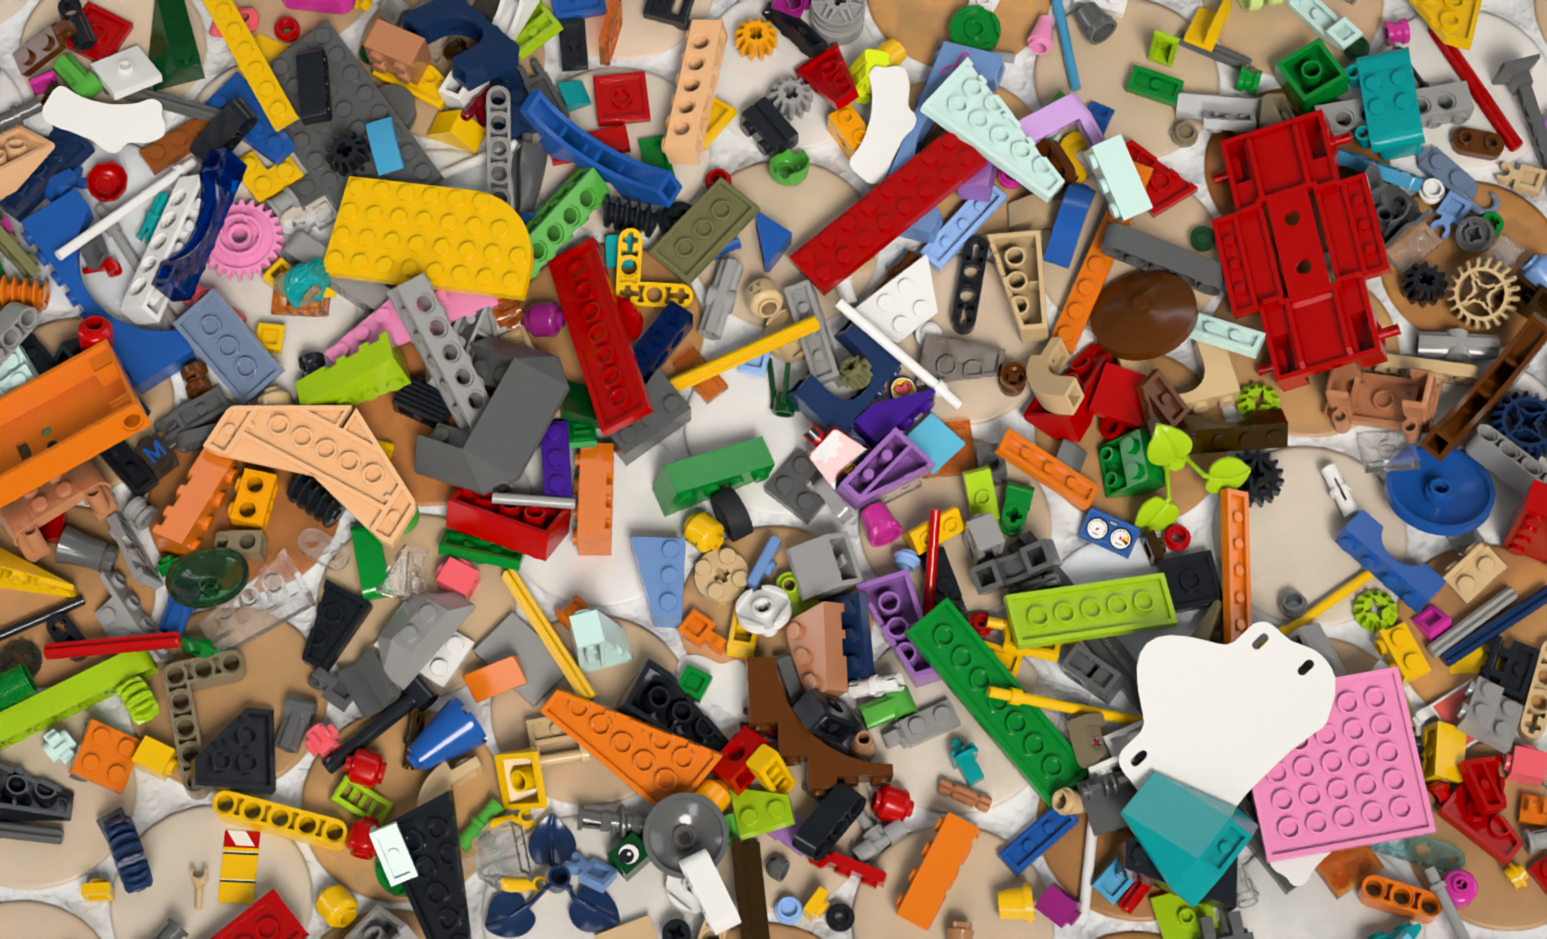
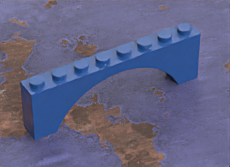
[21,188,196,395]

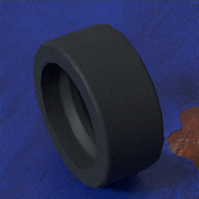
[710,487,753,542]

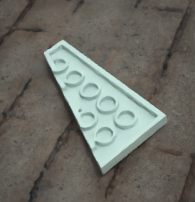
[920,57,1065,203]

